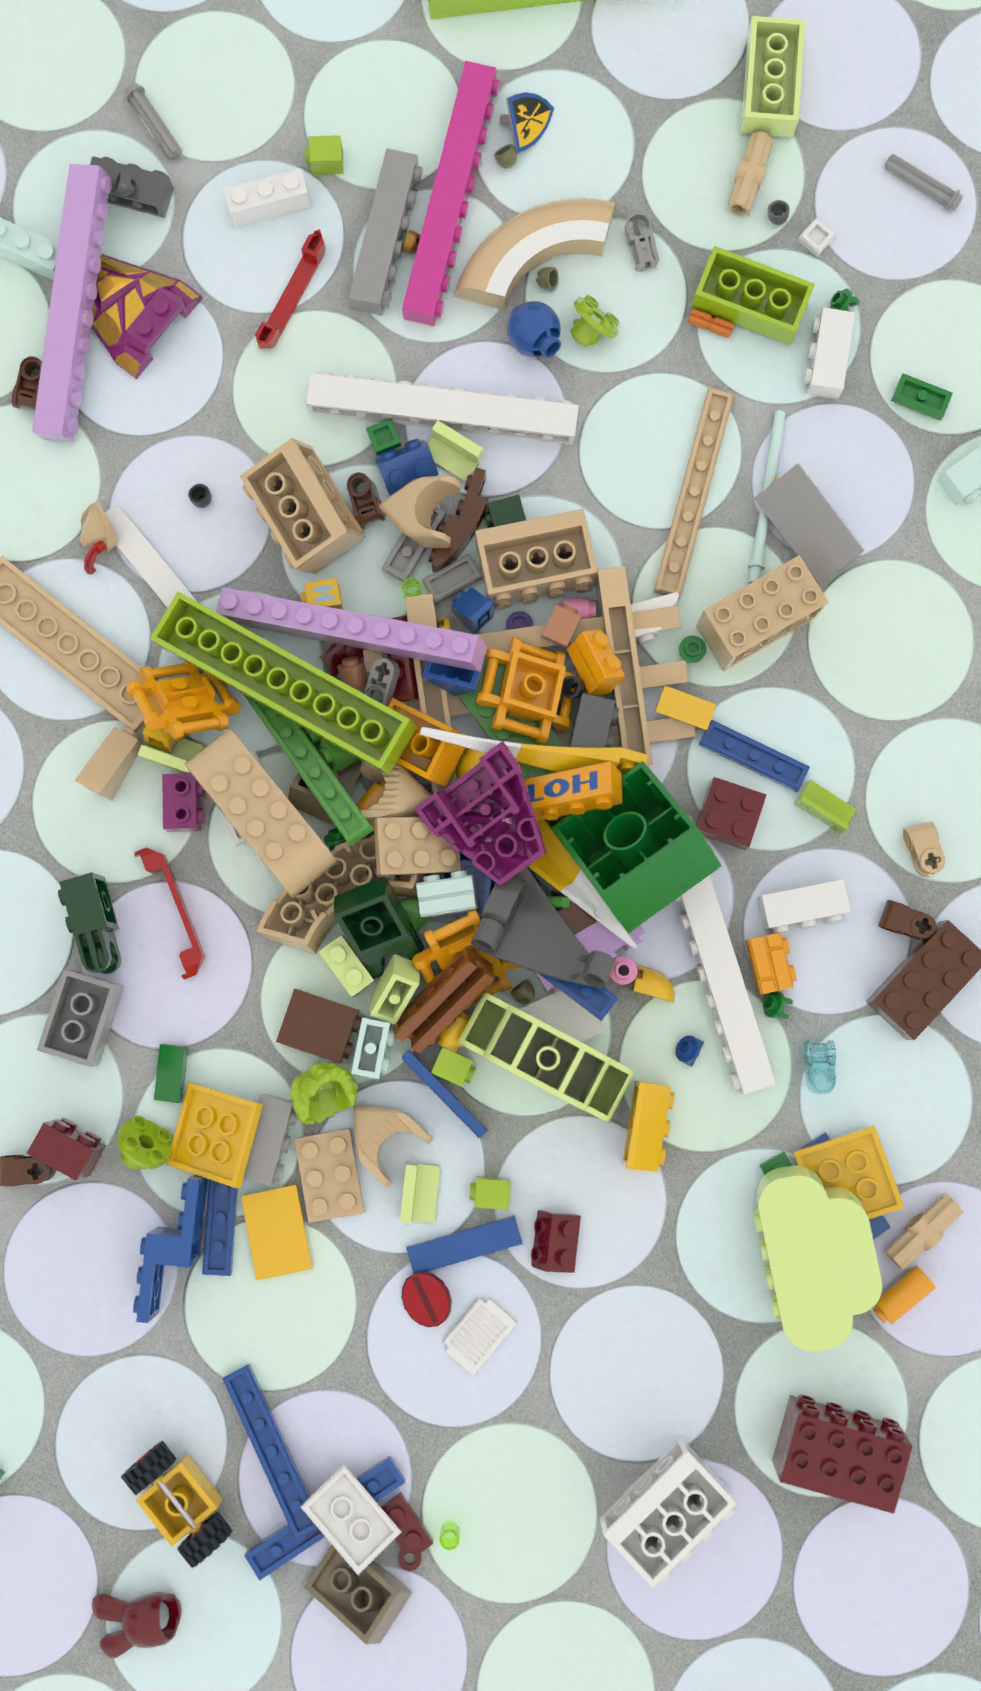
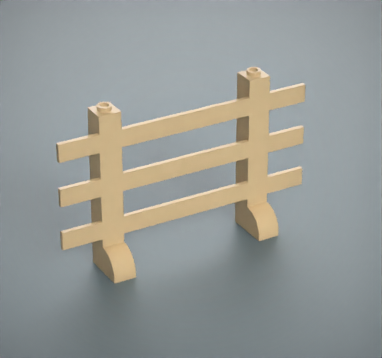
[363,566,696,794]

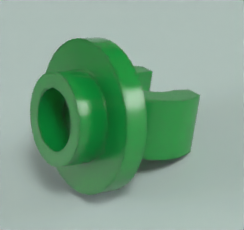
[830,288,860,312]
[679,636,706,663]
[324,828,347,851]
[763,991,793,1019]

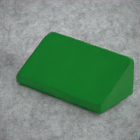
[154,1044,188,1103]

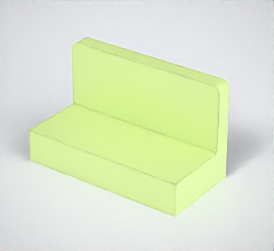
[428,420,484,482]
[138,738,205,773]
[400,1162,440,1223]

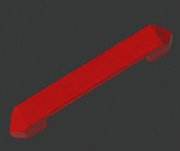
[255,229,326,349]
[134,847,205,980]

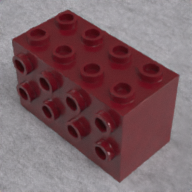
[772,1394,913,1514]

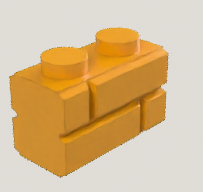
[567,630,626,696]
[745,933,796,995]

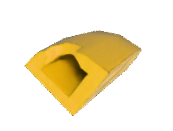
[631,965,675,1003]

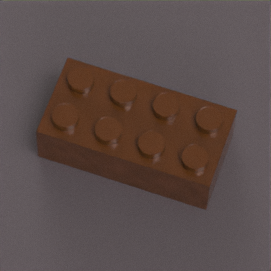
[865,920,981,1040]

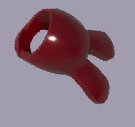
[92,1592,182,1658]

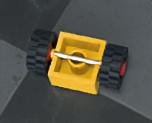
[121,1440,233,1568]

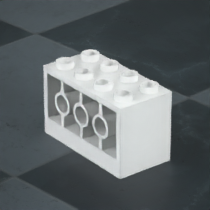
[600,1437,737,1588]

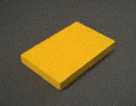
[241,1184,313,1281]

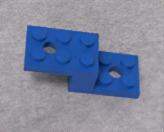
[133,1175,208,1323]

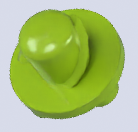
[571,294,620,347]
[117,1115,172,1170]

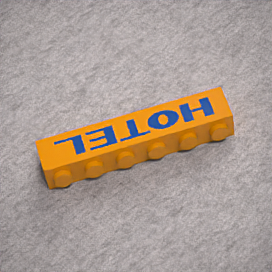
[524,761,622,821]

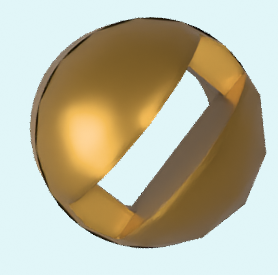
[402,230,420,254]

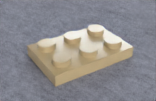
[373,817,461,876]
[294,1128,365,1223]

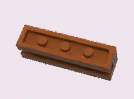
[393,946,494,1053]

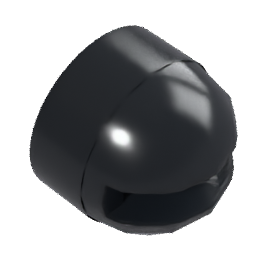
[188,484,212,508]
[561,676,586,698]

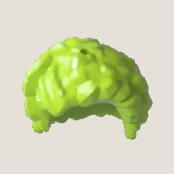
[290,1062,358,1125]

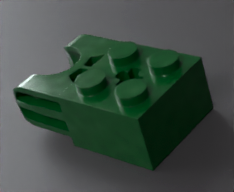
[58,872,121,974]
[333,876,424,979]

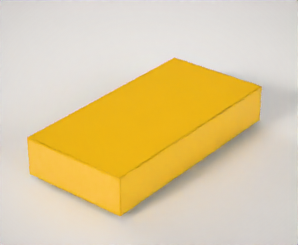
[654,686,717,731]

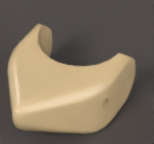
[379,476,461,548]
[360,762,431,830]
[353,1104,434,1187]

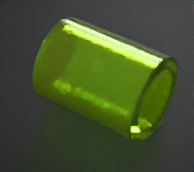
[402,578,422,598]
[439,1522,460,1550]

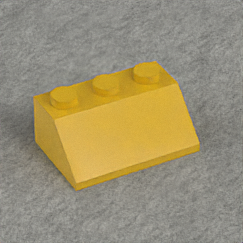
[622,1080,674,1171]

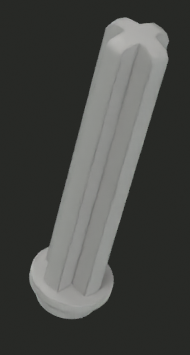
[125,83,182,159]
[884,154,963,211]

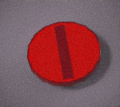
[401,1271,452,1327]

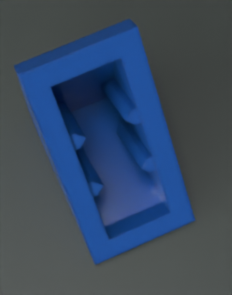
[422,661,484,696]

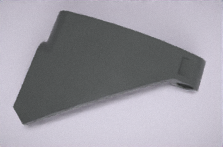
[471,867,616,988]

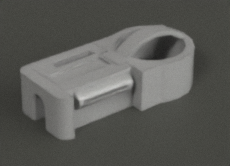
[624,212,659,272]

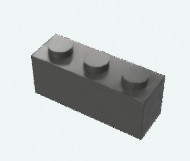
[90,156,174,218]

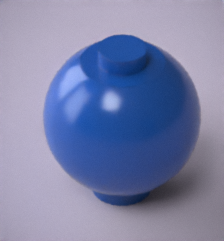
[507,301,561,358]

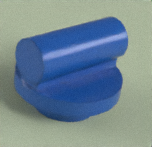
[675,1035,704,1067]

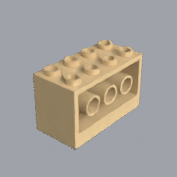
[240,438,367,574]
[475,509,598,610]
[696,555,829,672]

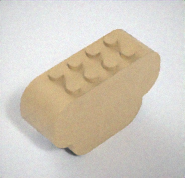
[184,729,337,898]

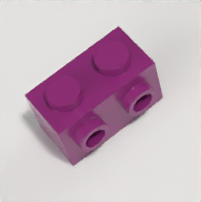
[162,773,205,832]

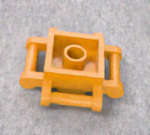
[476,636,579,744]
[126,661,241,739]
[412,909,519,1012]

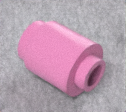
[557,598,596,620]
[609,956,637,985]

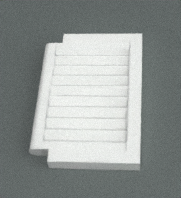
[443,1297,517,1376]

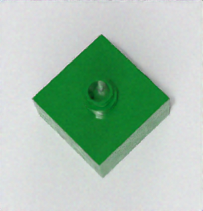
[551,761,722,934]

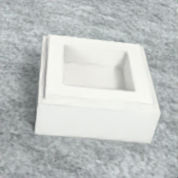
[798,218,836,257]

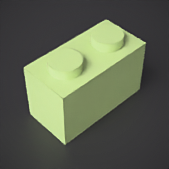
[319,935,376,998]
[370,954,420,1025]

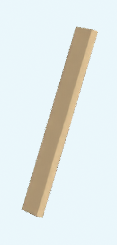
[654,387,734,599]

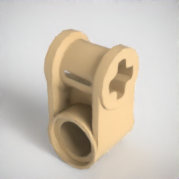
[903,821,945,877]

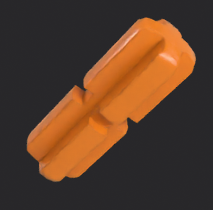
[688,308,734,338]

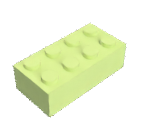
[740,16,806,138]

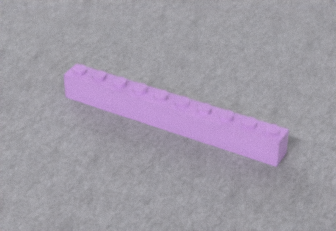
[32,164,112,442]
[216,587,487,672]

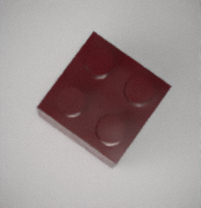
[696,777,767,850]
[27,1118,106,1181]

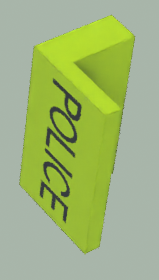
[794,780,857,833]

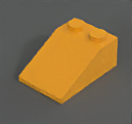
[388,698,468,787]

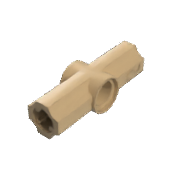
[727,131,773,216]
[884,1193,964,1270]

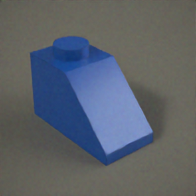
[451,587,494,635]

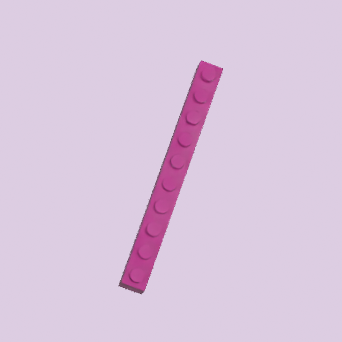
[402,60,500,326]

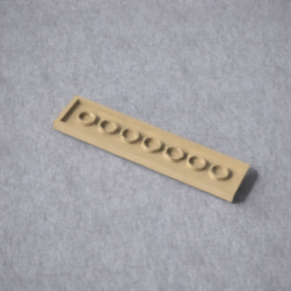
[0,556,158,732]

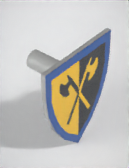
[499,92,554,154]

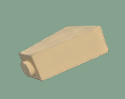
[75,727,144,801]

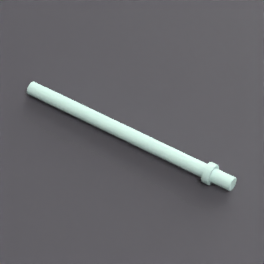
[748,410,785,583]

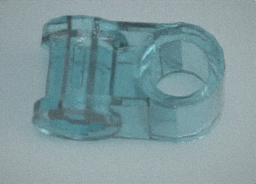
[803,1040,836,1094]

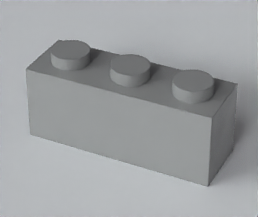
[243,1094,297,1186]

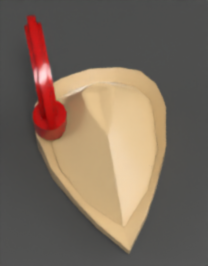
[79,500,118,575]

